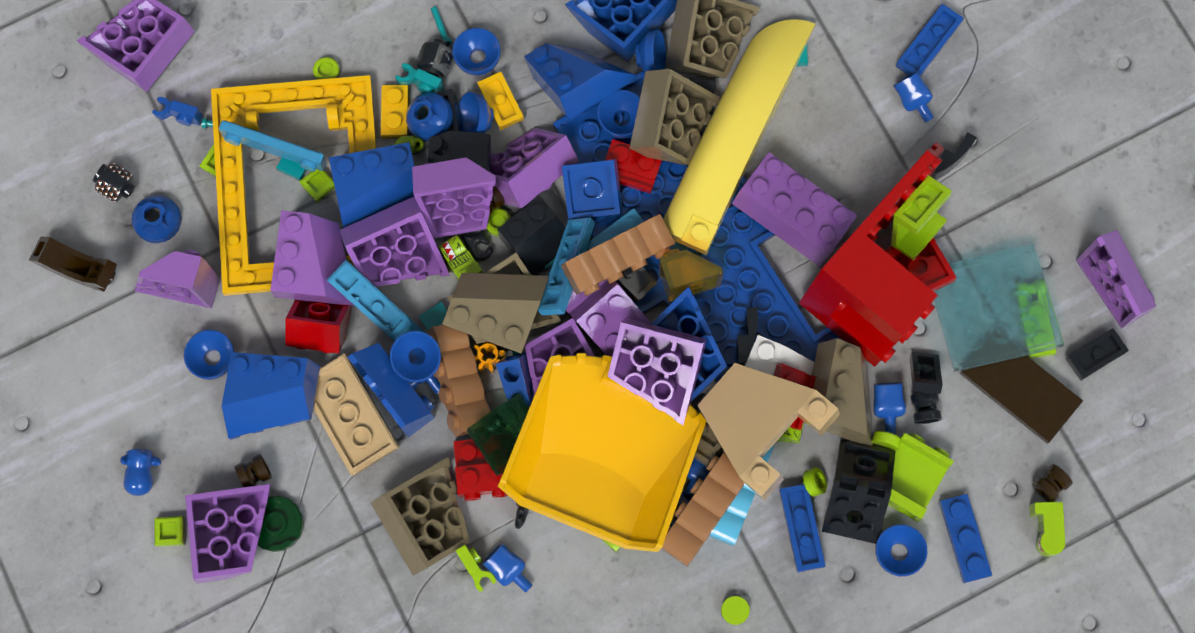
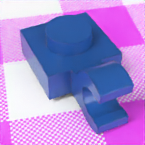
[152,97,204,126]

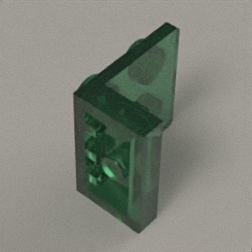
[467,394,529,476]

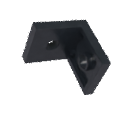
[822,439,896,544]

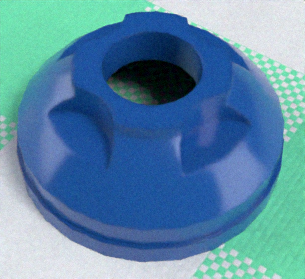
[452,28,501,76]
[635,30,666,72]
[597,90,640,138]
[406,92,453,141]
[458,92,494,133]
[132,195,182,243]
[184,330,234,380]
[390,331,441,382]
[875,525,928,577]

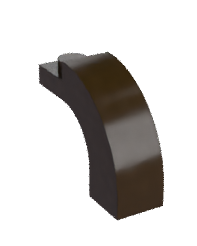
[29,236,117,292]

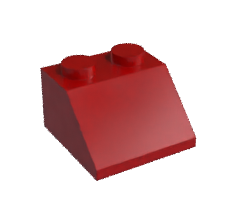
[285,300,352,354]

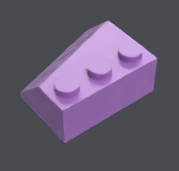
[77,0,195,92]
[490,128,579,208]
[412,158,496,238]
[339,197,450,287]
[270,210,355,306]
[1076,230,1156,329]
[135,249,220,309]
[525,318,595,395]
[608,318,707,425]
[185,484,271,584]

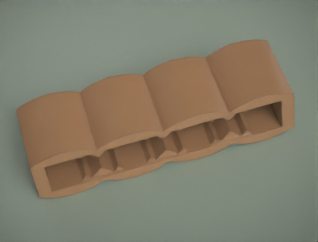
[561,214,675,296]
[425,325,493,437]
[661,453,745,567]

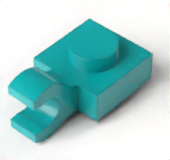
[395,63,444,93]

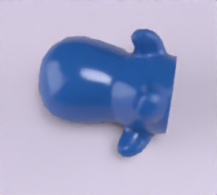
[120,449,161,496]

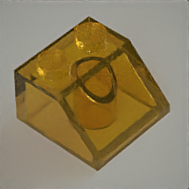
[659,249,723,302]

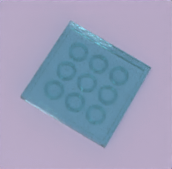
[934,244,1064,372]

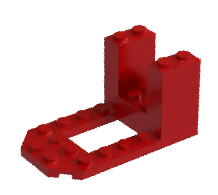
[799,142,945,367]

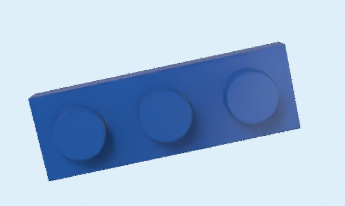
[895,3,964,76]
[779,484,826,573]
[939,494,992,584]

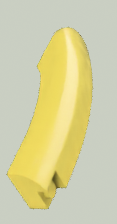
[663,19,816,255]

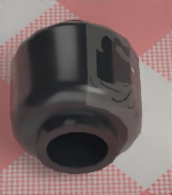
[416,39,454,78]

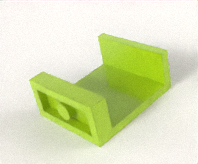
[891,175,952,260]
[888,433,954,522]

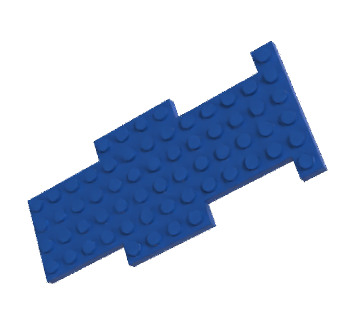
[553,71,842,384]

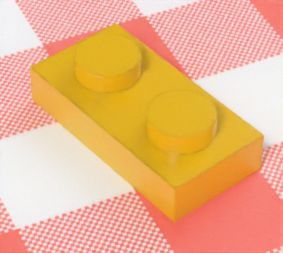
[477,72,524,131]
[381,85,409,139]

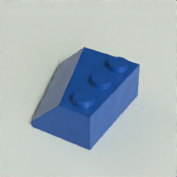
[565,0,677,63]
[524,43,637,120]
[329,142,418,228]
[651,287,727,403]
[348,343,435,438]
[222,352,320,440]

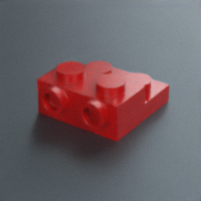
[884,238,957,291]
[453,435,511,501]

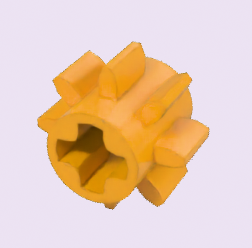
[474,341,506,374]

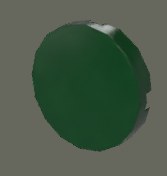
[258,496,304,552]

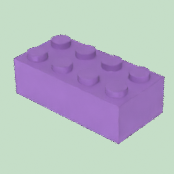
[732,152,858,267]

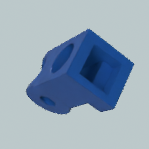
[496,353,534,409]

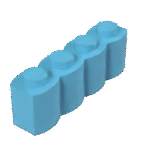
[709,444,775,547]

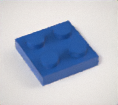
[562,159,623,219]

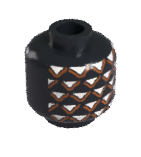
[93,162,135,202]

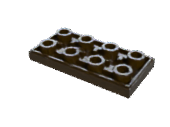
[959,331,1083,444]

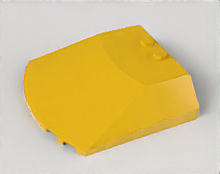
[498,353,706,552]

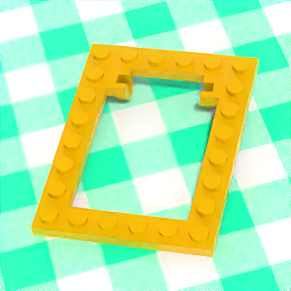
[211,75,377,296]

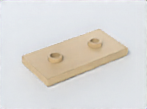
[313,353,400,476]

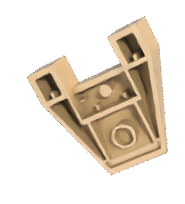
[698,363,840,501]

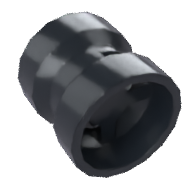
[910,393,942,424]

